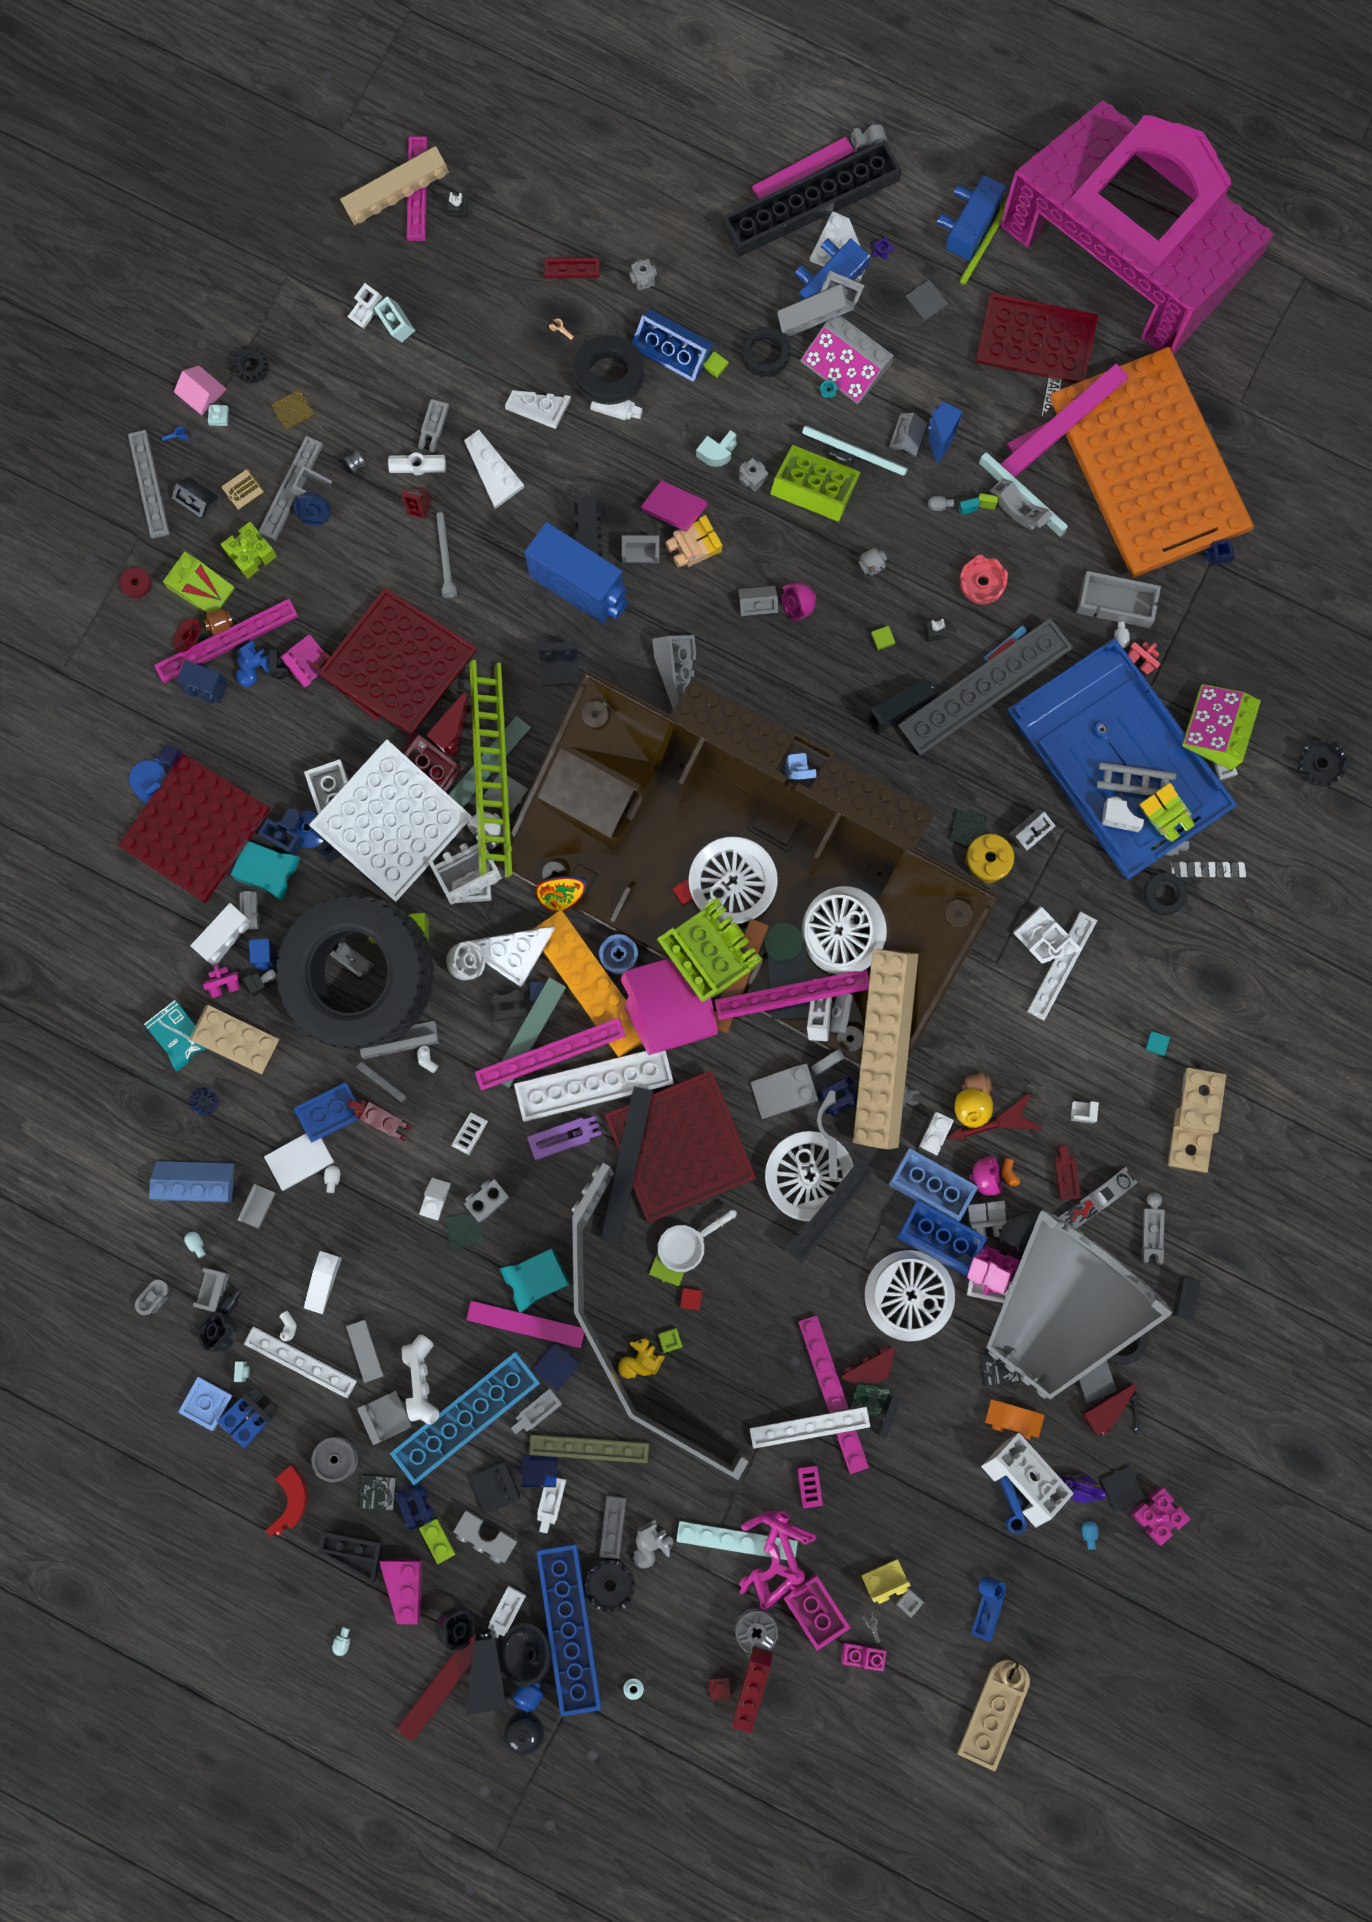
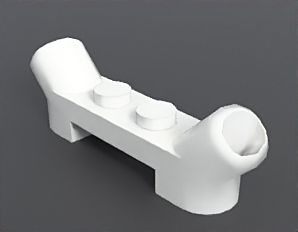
[402,1334,439,1425]

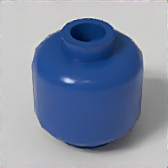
[513,1684,543,1713]

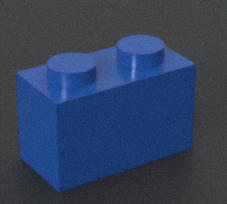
[249,939,276,972]

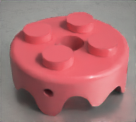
[960,555,1008,605]

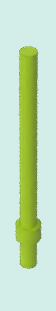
[959,195,1009,285]

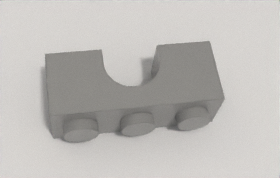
[453,1509,518,1564]

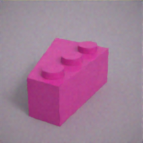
[379,1559,422,1624]

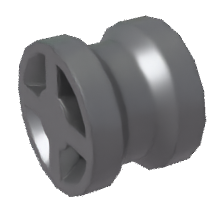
[344,450,366,474]

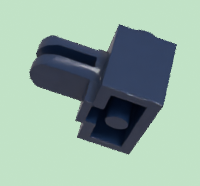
[257,808,305,856]

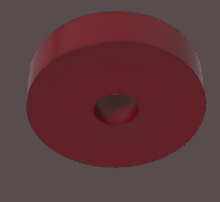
[120,568,151,599]

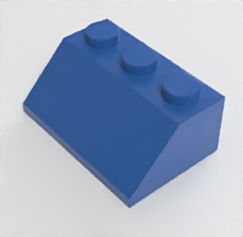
[927,401,963,464]

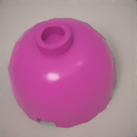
[781,582,816,621]
[969,1156,1003,1196]

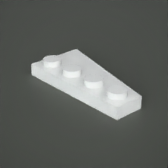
[464,430,524,509]

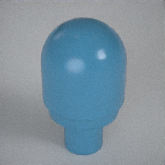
[1082,1521,1099,1550]

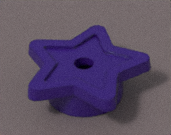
[872,237,895,260]

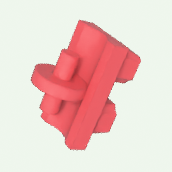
[1128,642,1160,676]

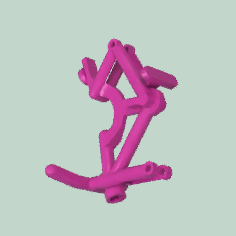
[739,1511,816,1610]

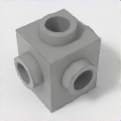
[629,259,657,291]
[739,458,768,492]

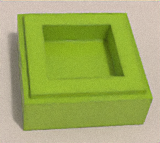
[703,352,729,378]
[978,494,998,510]
[871,626,895,651]
[658,1328,682,1353]

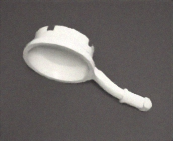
[658,1210,737,1272]

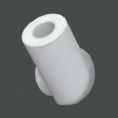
[417,1045,439,1074]
[279,1311,297,1341]

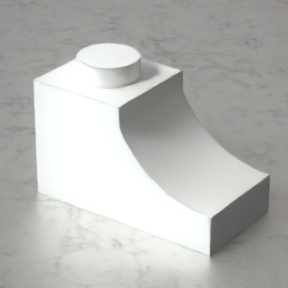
[1101,797,1144,832]

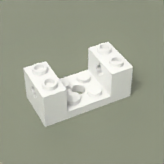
[981,1433,1074,1527]

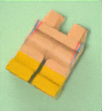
[665,515,723,567]

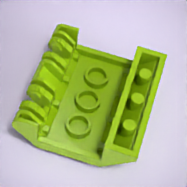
[657,898,763,1002]

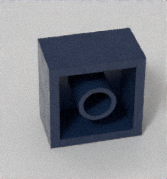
[176,660,228,704]

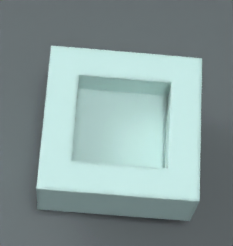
[234,1361,250,1382]

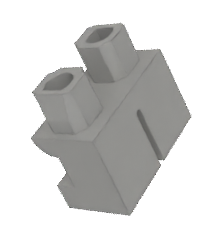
[966,1201,1007,1237]

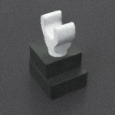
[447,192,468,218]
[924,619,947,642]
[243,969,277,997]

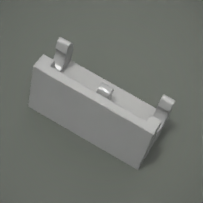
[820,271,864,306]
[330,942,375,980]

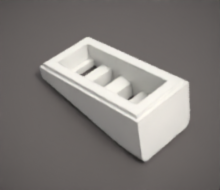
[451,1113,488,1156]

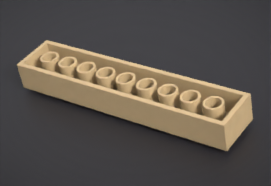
[853,949,918,1149]

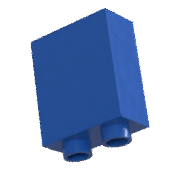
[525,522,628,625]

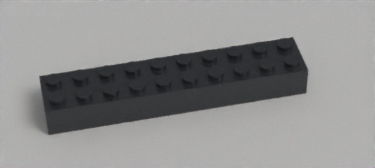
[722,140,902,257]

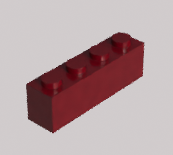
[732,1647,773,1733]

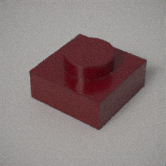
[709,1676,731,1700]

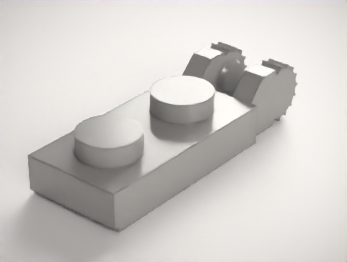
[418,399,449,453]

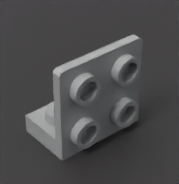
[357,1391,412,1445]

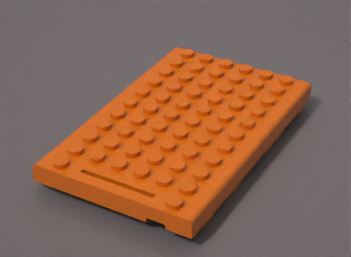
[1049,347,1254,578]

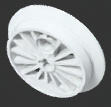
[689,837,777,924]
[802,886,887,975]
[765,1131,854,1221]
[865,1250,955,1341]

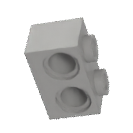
[1009,810,1055,851]
[464,1179,510,1223]

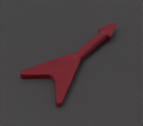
[947,1094,1041,1141]

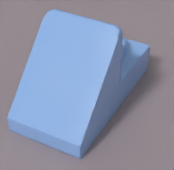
[782,753,816,779]

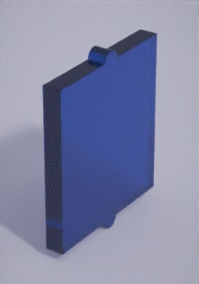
[533,1343,580,1390]
[520,1456,559,1488]

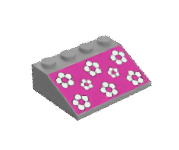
[800,316,894,405]

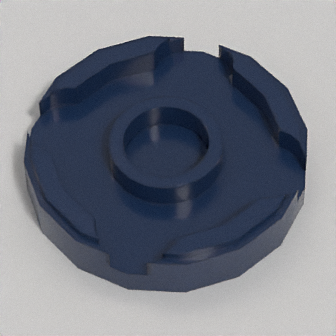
[294,492,331,526]

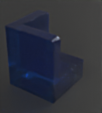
[153,745,182,769]

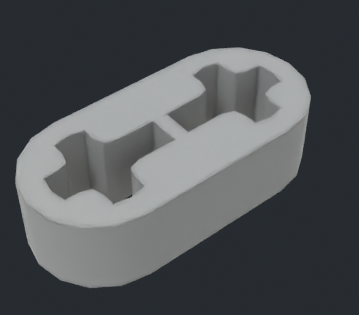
[811,1049,845,1076]

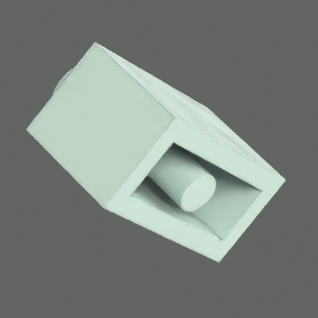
[374,296,415,342]

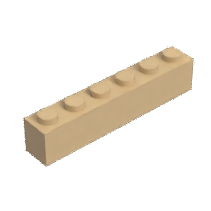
[340,146,449,225]

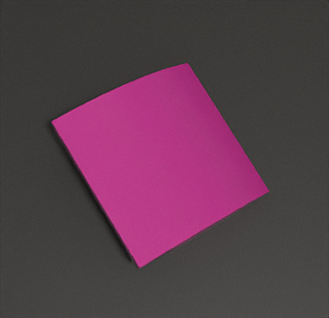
[621,958,718,1055]

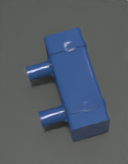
[937,175,1007,260]
[795,238,870,301]

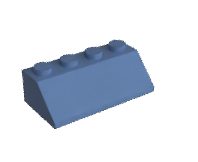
[888,1148,978,1222]
[149,1161,234,1203]

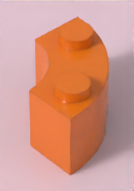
[985,1399,1044,1440]

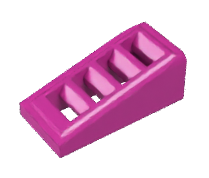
[797,1465,823,1508]

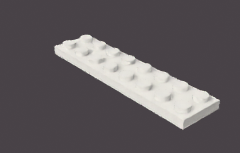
[514,1051,674,1122]

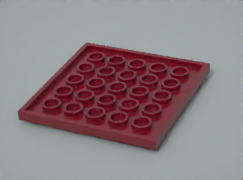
[318,588,477,736]
[118,752,271,904]
[605,1070,757,1223]

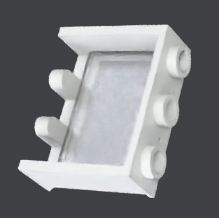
[428,835,502,905]

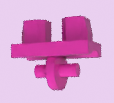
[203,964,240,998]

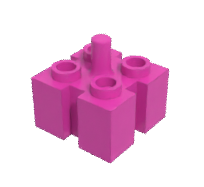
[967,1245,1021,1295]
[1130,1486,1190,1546]

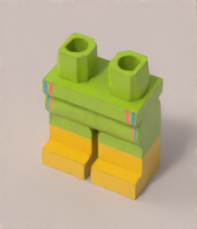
[1138,783,1194,842]

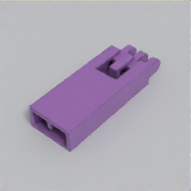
[527,1116,602,1161]

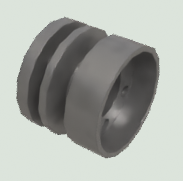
[735,1607,778,1654]

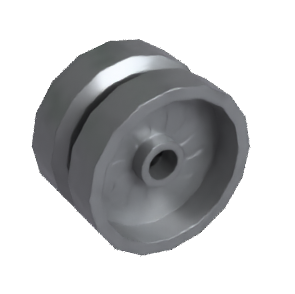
[311,1436,359,1482]

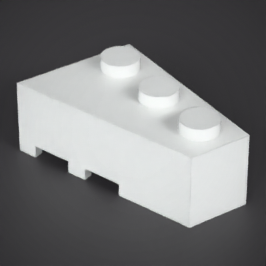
[190,903,251,965]

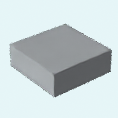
[896,1588,924,1618]

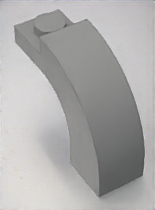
[990,478,1052,530]

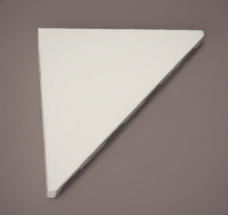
[465,926,556,987]

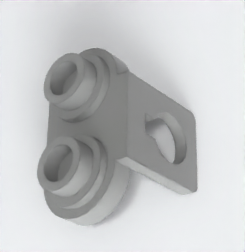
[135,1280,169,1315]

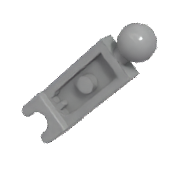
[1141,1192,1165,1264]

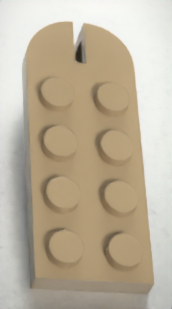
[957,1659,1030,1771]

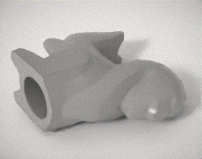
[633,1520,673,1569]

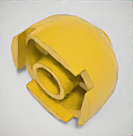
[954,1088,993,1128]

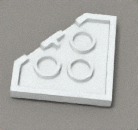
[810,211,866,282]

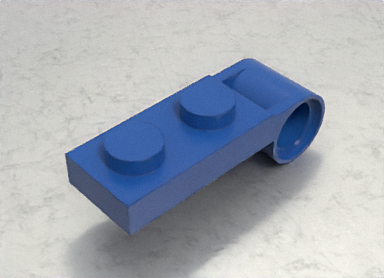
[999,1475,1026,1534]
[971,1576,1006,1642]

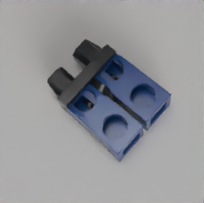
[217,1388,278,1449]

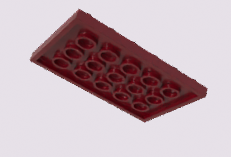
[976,293,1099,384]

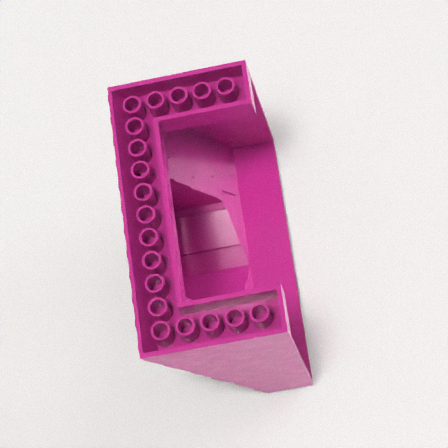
[1000,100,1274,355]

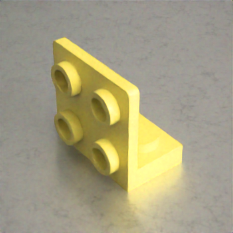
[861,1559,911,1603]

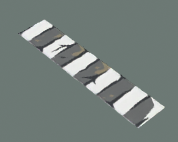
[1171,862,1246,877]

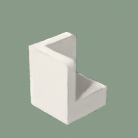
[1070,1101,1099,1123]

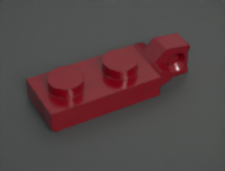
[1055,1146,1080,1201]

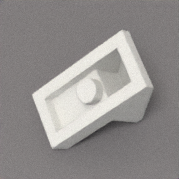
[419,1178,451,1221]

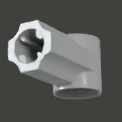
[240,891,260,929]

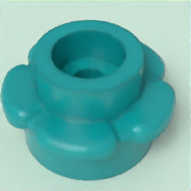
[819,380,838,398]

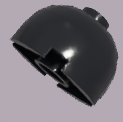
[198,1312,237,1352]
[435,1608,477,1651]
[504,1712,544,1755]

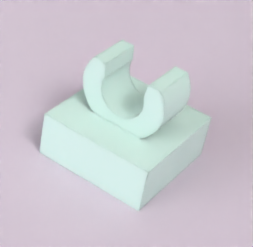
[208,405,229,426]

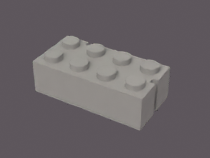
[1076,571,1161,628]

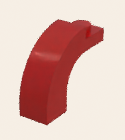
[265,1464,308,1537]

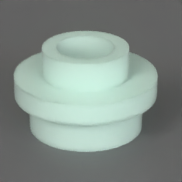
[623,1678,644,1700]

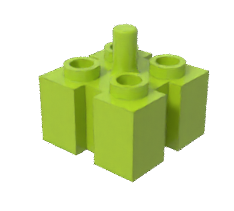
[221,522,277,579]

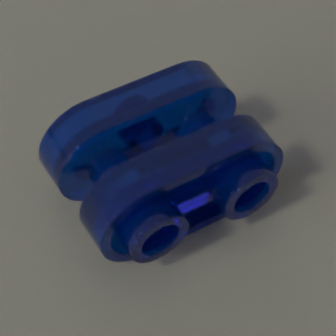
[816,1077,858,1116]
[396,1484,435,1531]

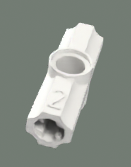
[388,453,446,475]

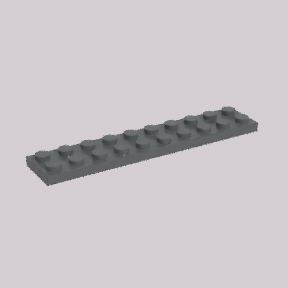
[898,618,1073,757]

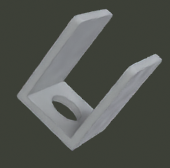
[290,466,332,496]

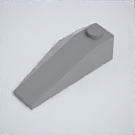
[652,635,696,710]

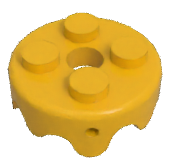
[965,834,1014,884]

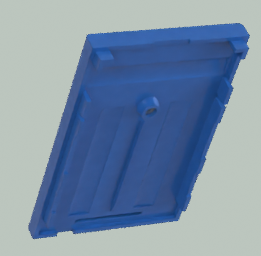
[1006,638,1237,881]

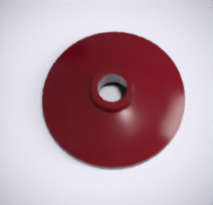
[173,618,201,653]

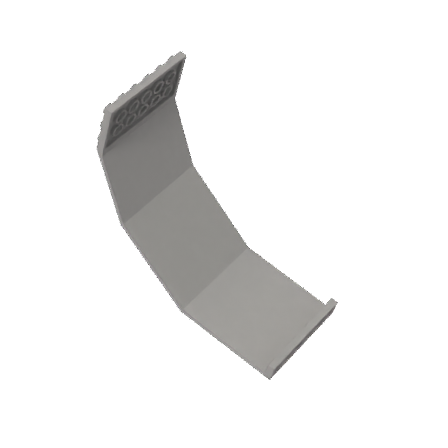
[572,1163,748,1480]

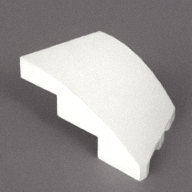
[1013,906,1082,963]

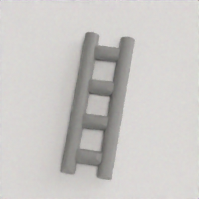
[1096,762,1176,796]

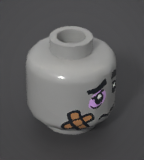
[858,548,887,576]

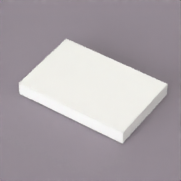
[264,1134,335,1191]

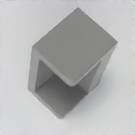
[622,535,660,563]
[193,1268,229,1312]

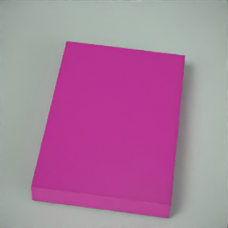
[641,480,708,532]

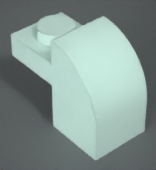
[696,430,737,467]

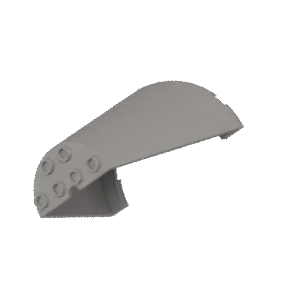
[986,1210,1172,1399]

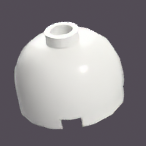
[467,812,503,849]
[446,941,485,980]

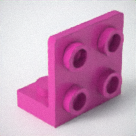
[280,635,323,687]

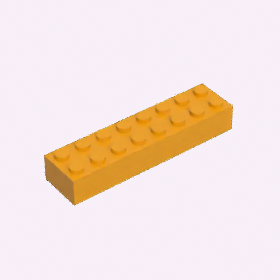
[532,910,642,1058]

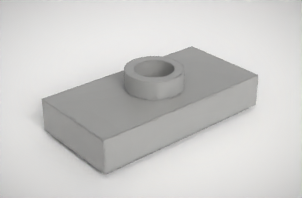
[829,994,853,1033]

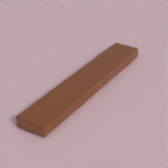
[714,918,769,1033]

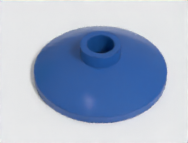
[295,811,325,848]

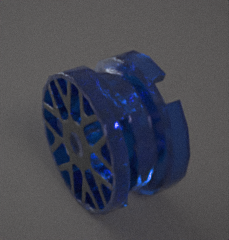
[189,1087,219,1116]

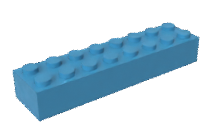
[390,1352,541,1485]

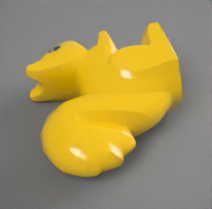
[618,1339,665,1379]

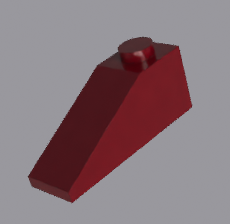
[401,487,432,519]
[1081,1383,1137,1436]

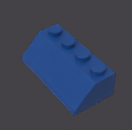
[632,309,714,382]
[896,1200,987,1276]

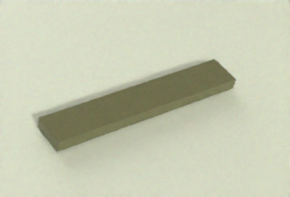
[529,1434,649,1463]

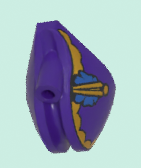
[1059,1473,1106,1503]

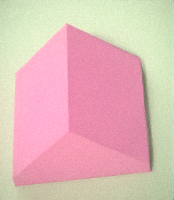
[174,365,226,416]

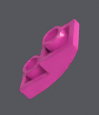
[841,1643,887,1671]

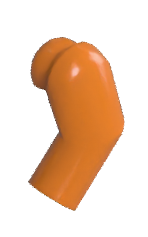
[1001,1158,1020,1187]

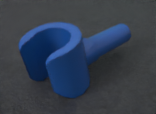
[162,426,189,441]

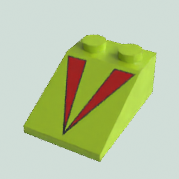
[163,552,235,613]

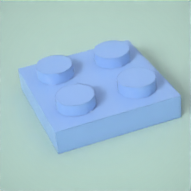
[178,1377,234,1431]

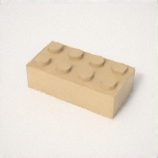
[189,1005,279,1074]

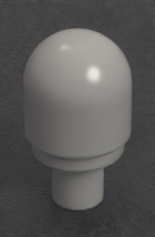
[928,496,954,511]

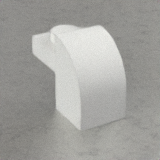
[348,283,383,329]

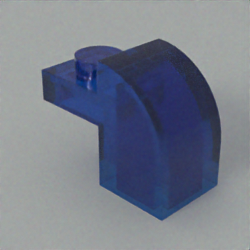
[1203,531,1235,565]

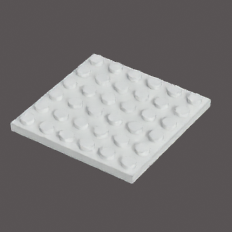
[309,739,472,902]

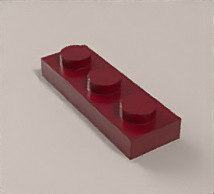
[545,258,600,279]

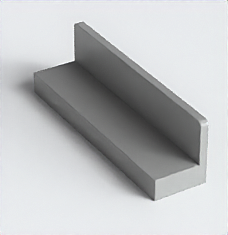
[778,284,854,336]
[360,1021,439,1059]

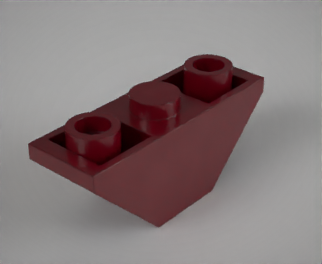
[841,1345,895,1388]

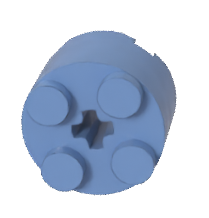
[599,934,638,976]

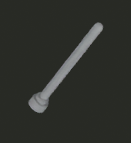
[436,511,457,598]

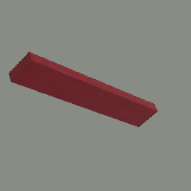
[396,1633,478,1742]

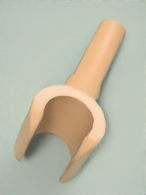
[549,319,574,340]

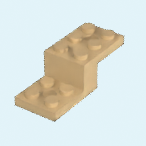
[1168,1068,1226,1173]

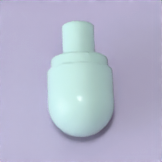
[184,1232,205,1258]
[332,1626,350,1656]

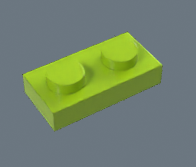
[419,1518,456,1565]

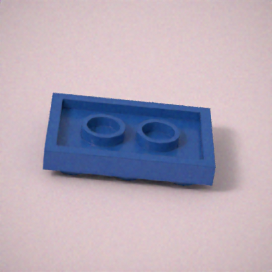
[294,1082,359,1144]

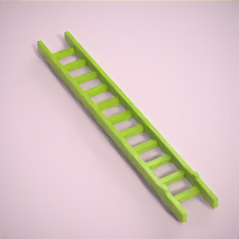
[469,660,512,878]

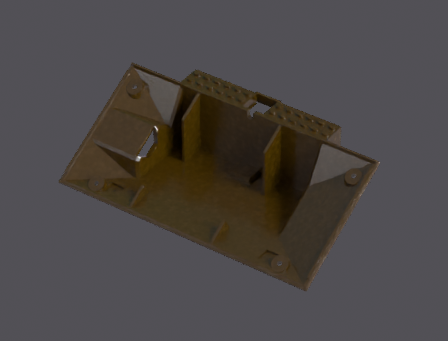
[495,669,1001,1068]

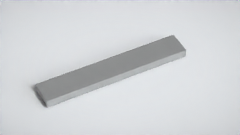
[128,430,170,539]
[258,436,323,542]

